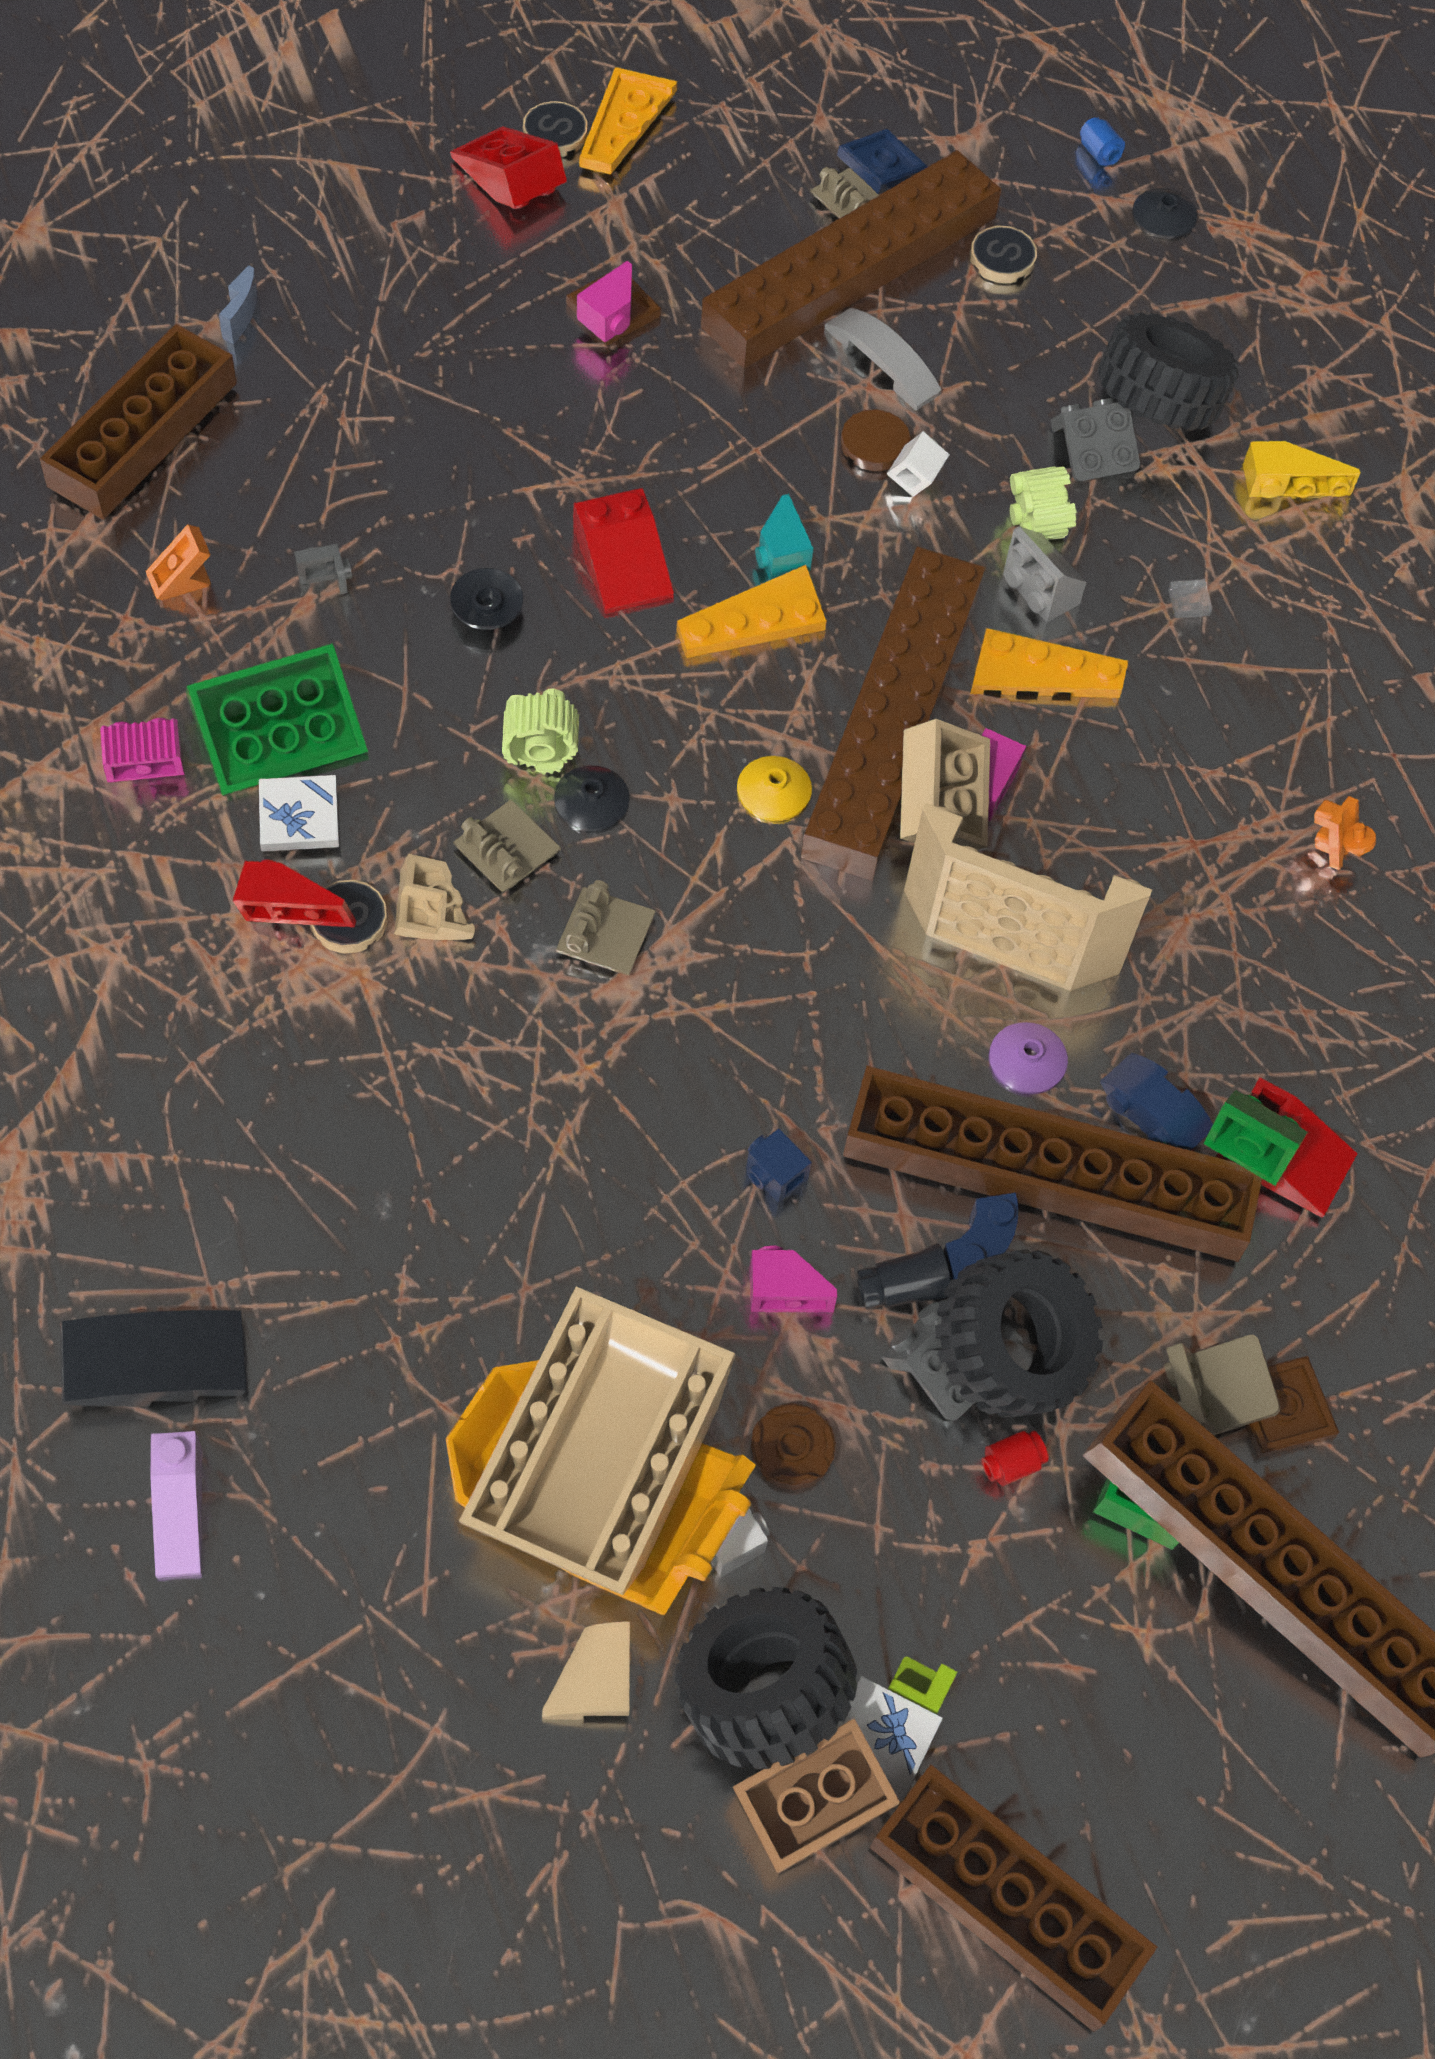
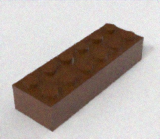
[39,324,237,520]
[870,1764,1158,2032]

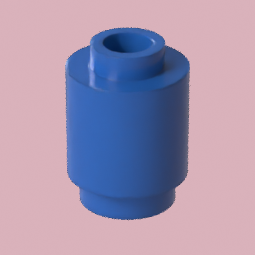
[1080,117,1125,166]

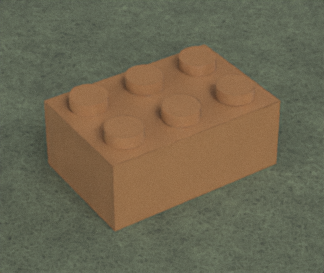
[733,1718,900,1873]

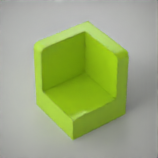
[888,1657,957,1715]

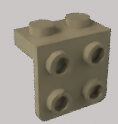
[1164,1335,1281,1435]

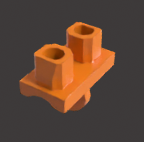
[1314,796,1376,870]

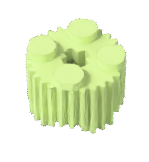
[1010,466,1077,540]
[502,689,579,775]

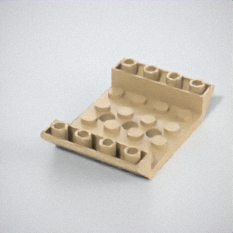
[904,803,1152,991]

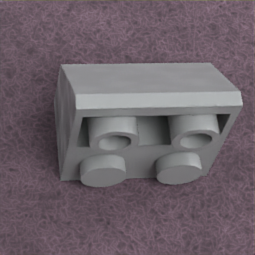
[1003,526,1086,623]

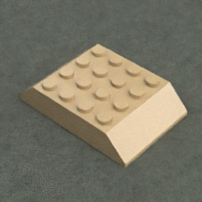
[459,1287,735,1595]

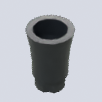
[856,1243,951,1310]

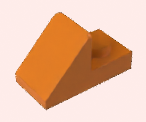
[146,524,211,601]

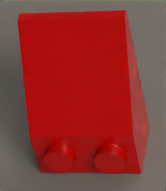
[450,126,567,209]
[573,488,674,614]

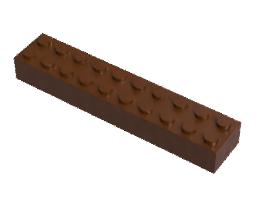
[701,150,1001,369]
[801,546,986,881]
[843,1066,1262,1262]
[1082,1380,1435,1758]

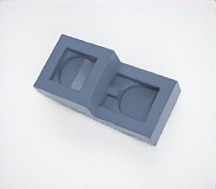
[218,265,258,344]

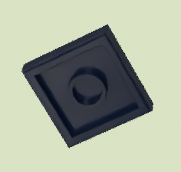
[837,129,928,194]

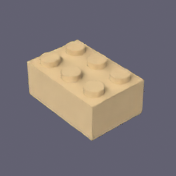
[900,719,990,850]

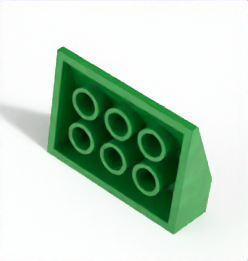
[186,643,368,796]

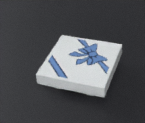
[259,775,339,851]
[837,1676,943,1802]

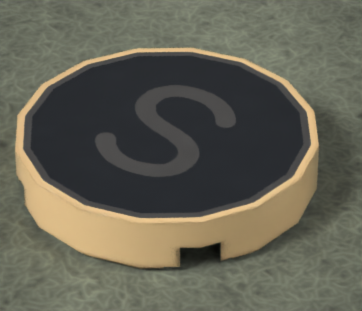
[523,101,588,157]
[970,226,1037,283]
[310,880,388,954]

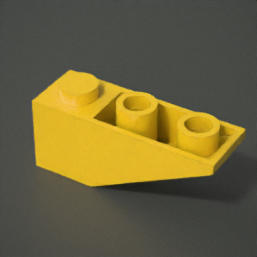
[1243,441,1360,498]

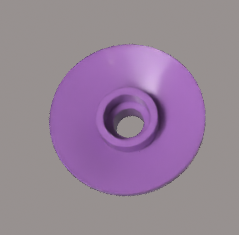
[989,1022,1068,1095]

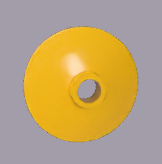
[737,756,812,821]

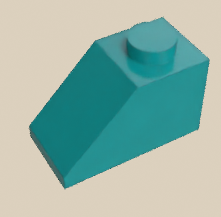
[755,494,814,580]

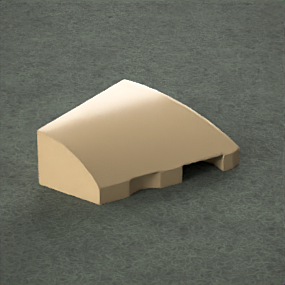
[394,854,475,940]
[542,1621,630,1720]

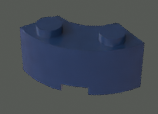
[1100,1053,1213,1151]
[943,1193,1018,1280]

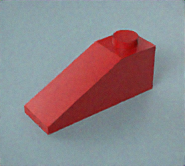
[232,859,357,927]

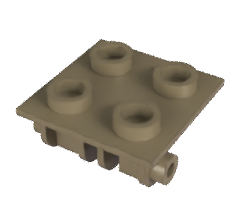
[810,167,884,219]
[453,800,561,893]
[556,880,656,976]

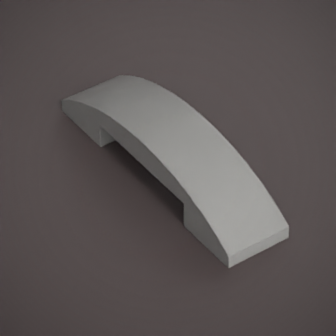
[825,308,942,411]

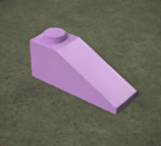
[150,1431,202,1578]

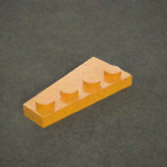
[579,67,677,174]
[677,565,827,658]
[970,628,1128,698]

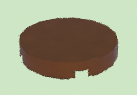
[840,409,911,471]
[750,1403,836,1490]

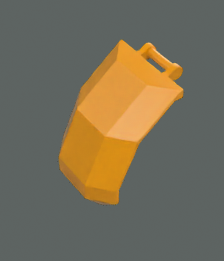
[446,1360,756,1615]

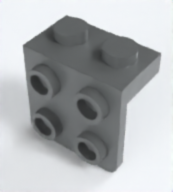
[1050,398,1140,482]
[881,1302,975,1421]

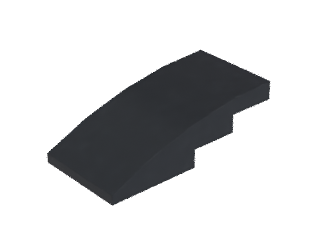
[60,1310,246,1407]

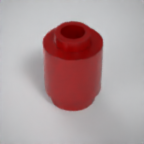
[981,1430,1049,1487]

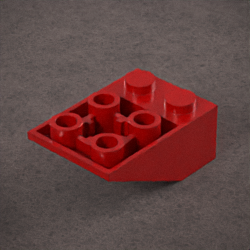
[1216,1077,1358,1218]

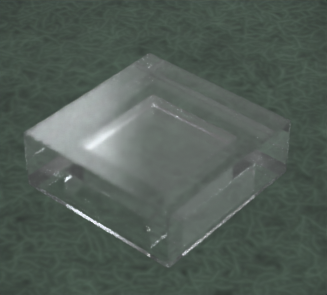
[1168,579,1212,618]

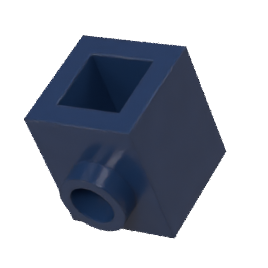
[746,1128,812,1203]

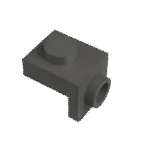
[294,544,352,594]

